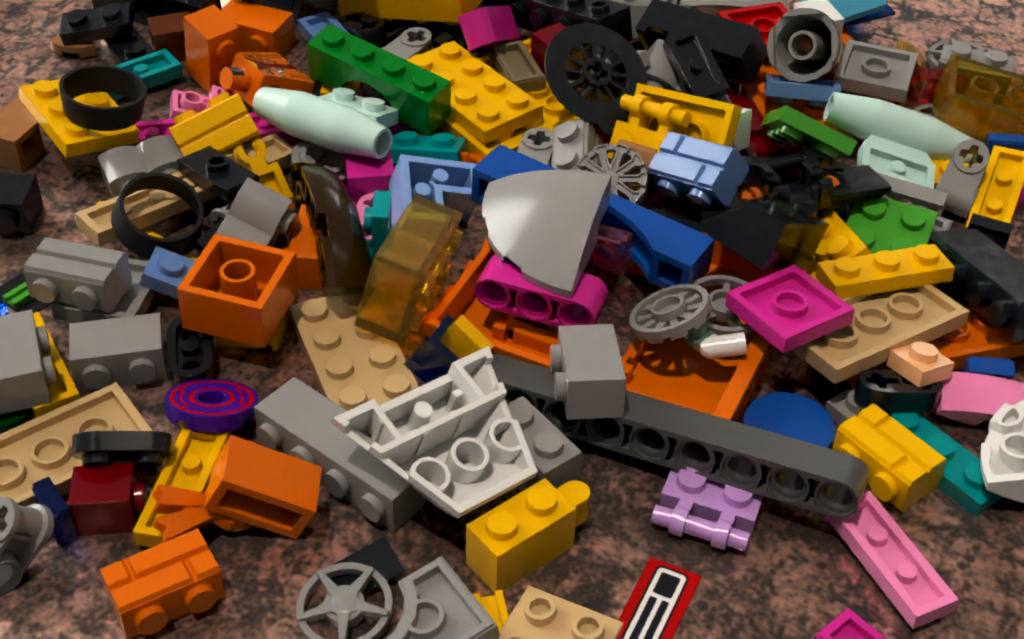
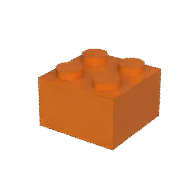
[177,234,299,348]

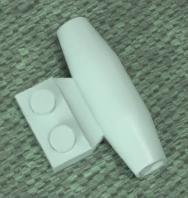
[252,87,399,159]
[823,92,974,189]

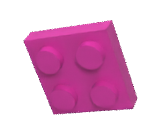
[725,265,855,353]

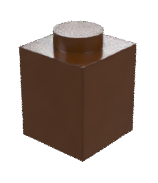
[147,11,190,62]

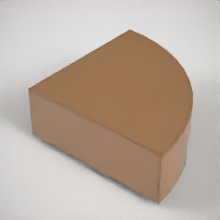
[49,36,97,58]

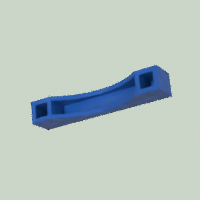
[471,144,715,289]

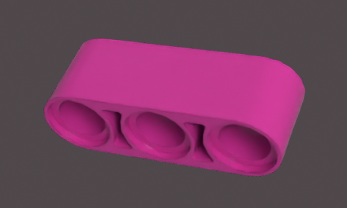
[458,5,521,52]
[474,254,608,327]

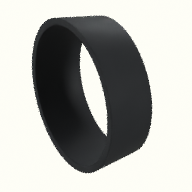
[59,65,147,131]
[111,173,204,259]

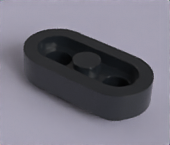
[167,317,215,385]
[72,431,172,468]

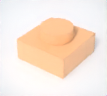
[886,341,955,388]

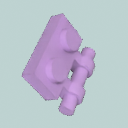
[651,466,765,552]

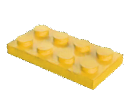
[407,41,543,144]

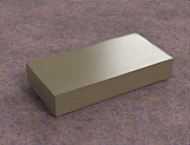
[489,40,546,92]

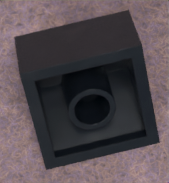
[698,200,829,271]

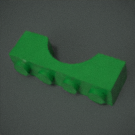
[307,24,451,136]

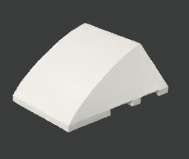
[331,346,538,518]

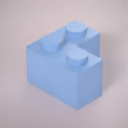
[389,154,477,252]

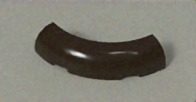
[290,162,374,297]

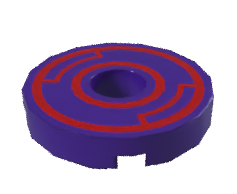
[165,379,259,433]

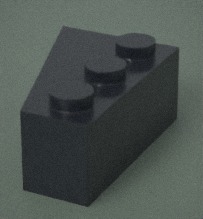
[635,0,768,84]

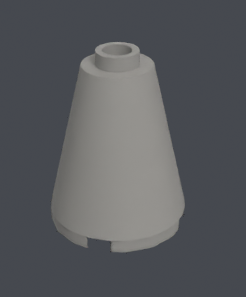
[767,8,844,83]

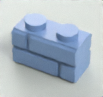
[648,132,749,208]

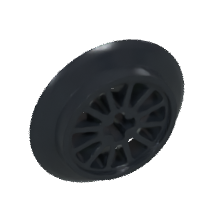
[544,23,647,124]

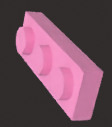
[826,491,959,629]

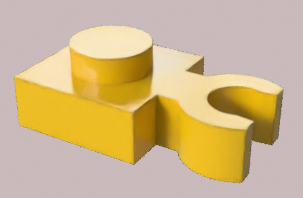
[233,138,293,199]

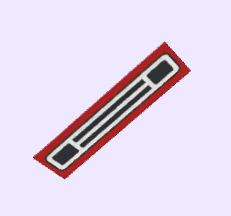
[616,557,702,639]

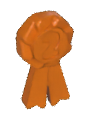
[152,484,253,542]

